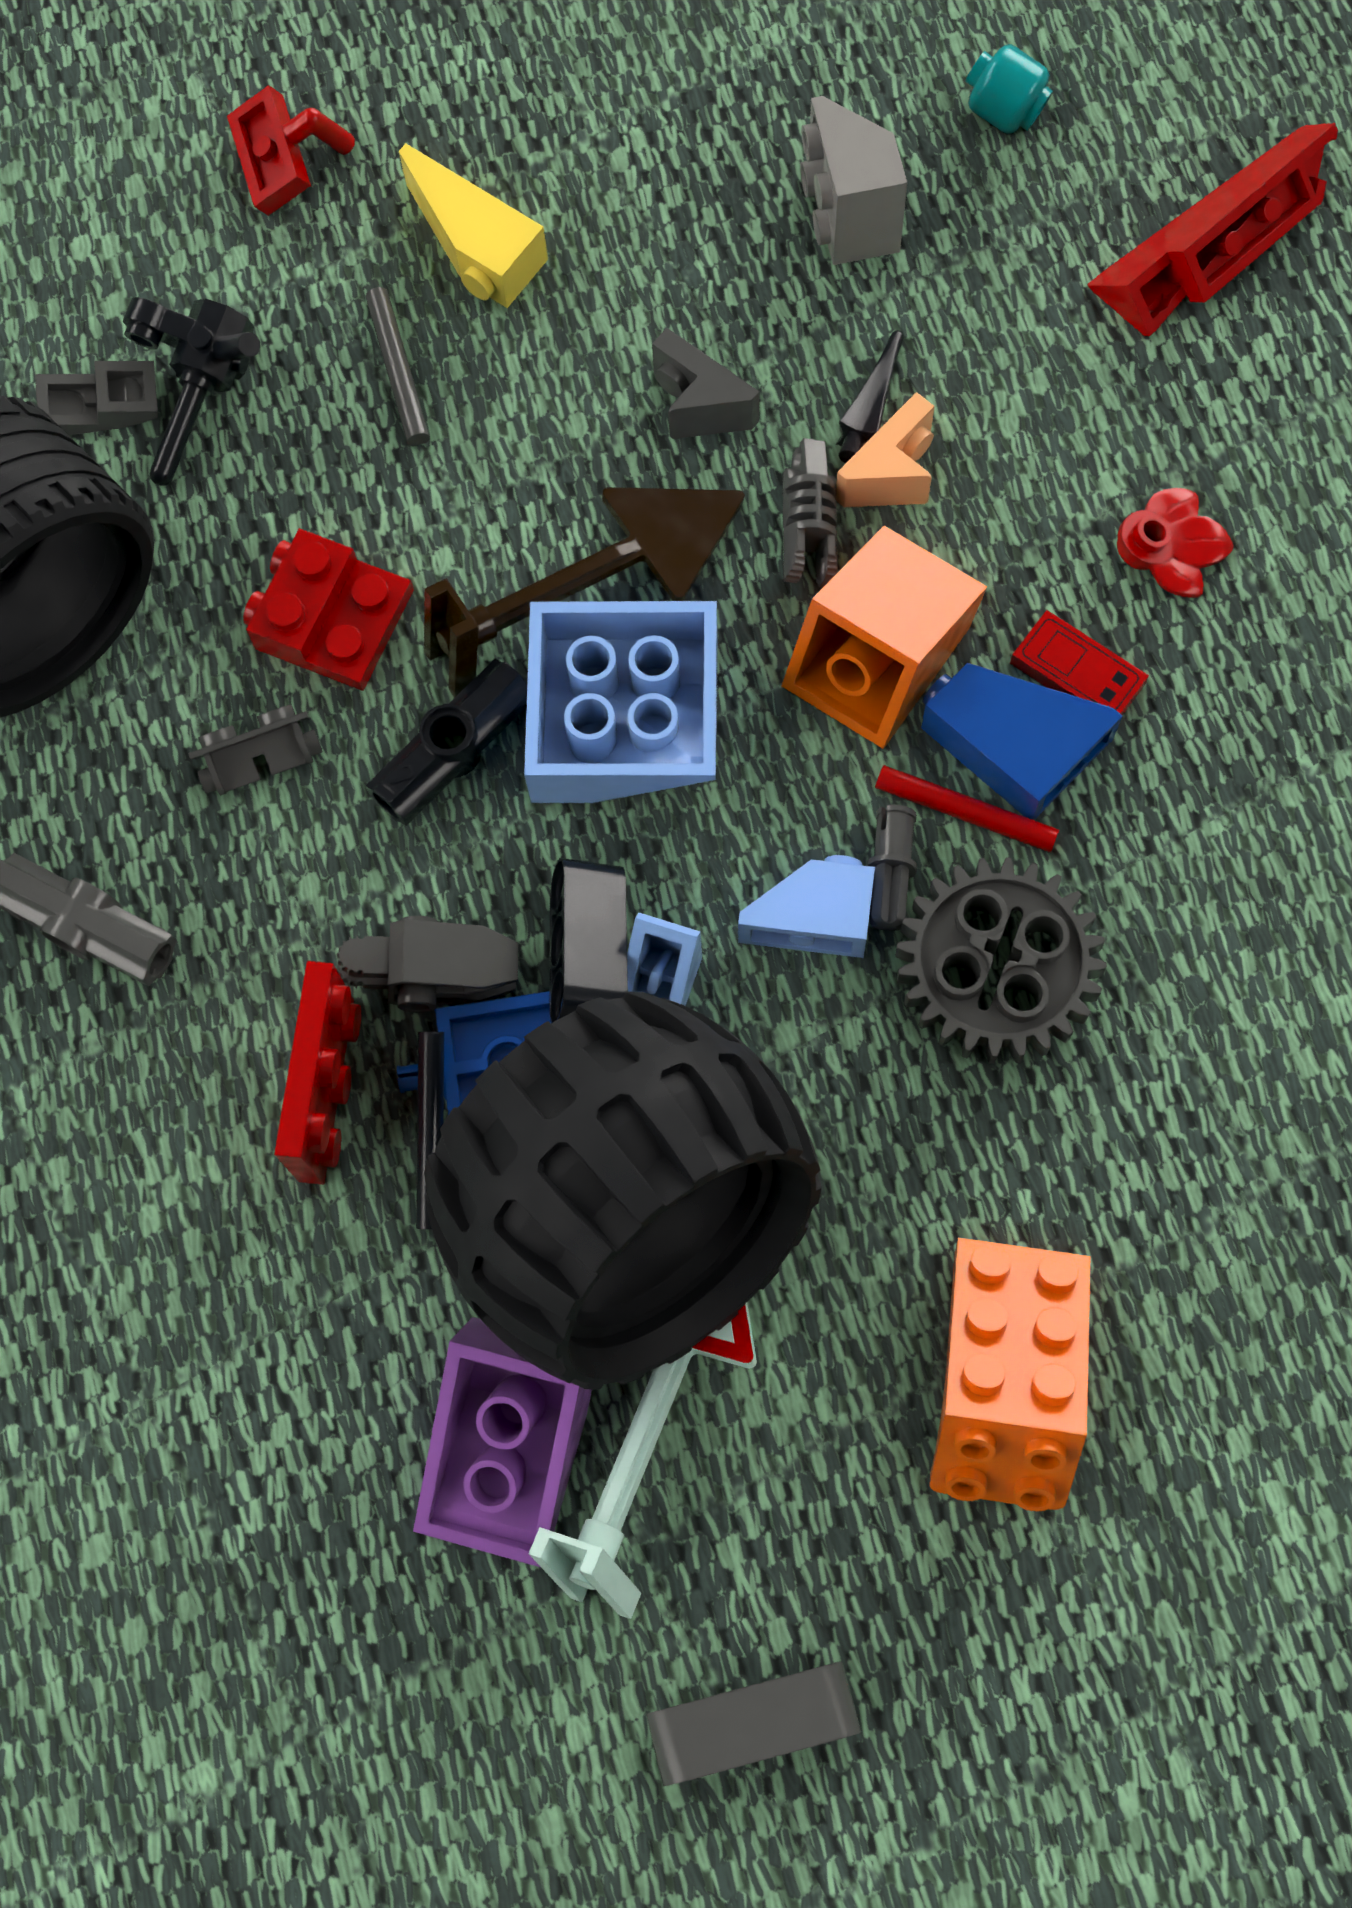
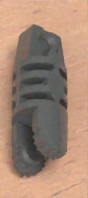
[782,438,838,587]

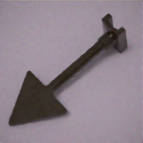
[424,487,745,698]

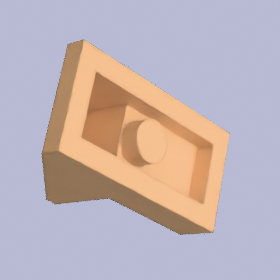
[835,392,935,507]

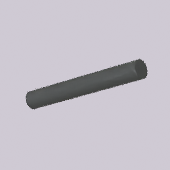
[366,287,430,446]

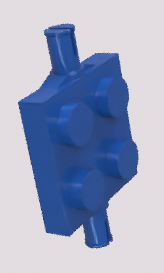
[397,991,551,1115]

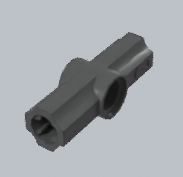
[0,853,177,986]

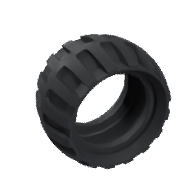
[424,992,822,1390]

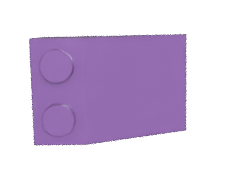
[413,1317,592,1567]

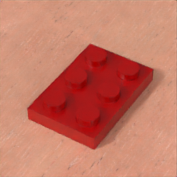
[274,961,361,1185]

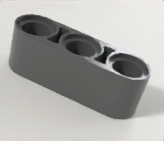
[646,1661,861,1786]

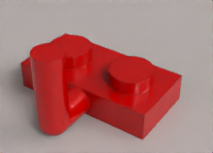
[227,85,355,216]

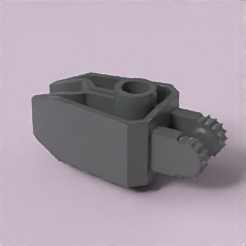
[337,916,518,1012]

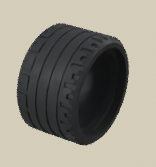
[0,396,154,718]

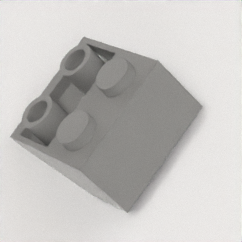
[800,96,907,265]

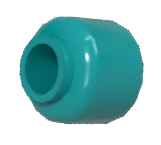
[965,44,1053,134]

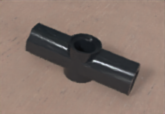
[365,658,527,826]

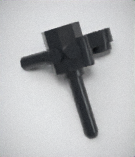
[123,297,260,486]

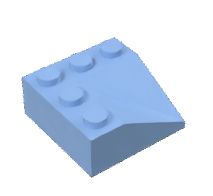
[524,601,718,803]

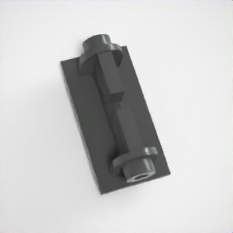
[188,704,323,796]

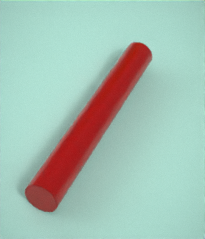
[875,765,1060,853]

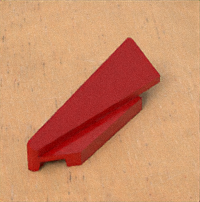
[1087,123,1338,336]

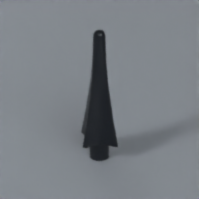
[836,330,904,464]

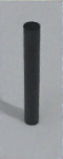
[416,1031,444,1229]

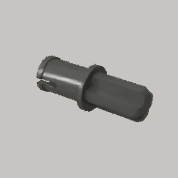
[867,804,917,931]

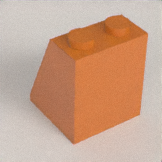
[781,526,987,749]

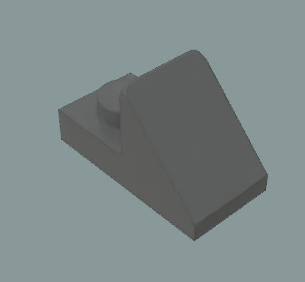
[652,328,760,439]

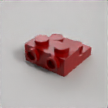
[243,528,414,691]

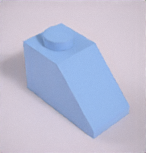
[738,855,875,958]

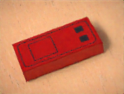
[1010,610,1149,715]

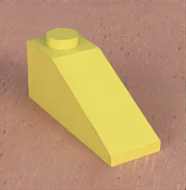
[399,143,548,308]

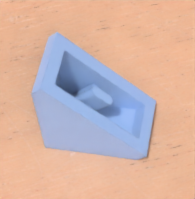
[627,913,702,1006]

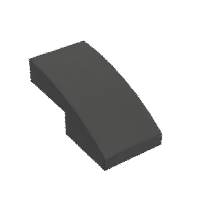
[35,361,158,435]

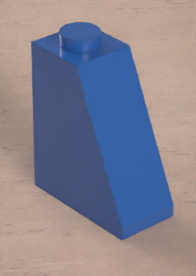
[921,663,1122,820]

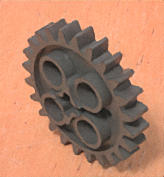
[895,857,1107,1064]

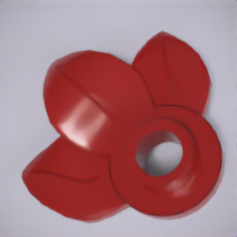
[1117,488,1234,598]

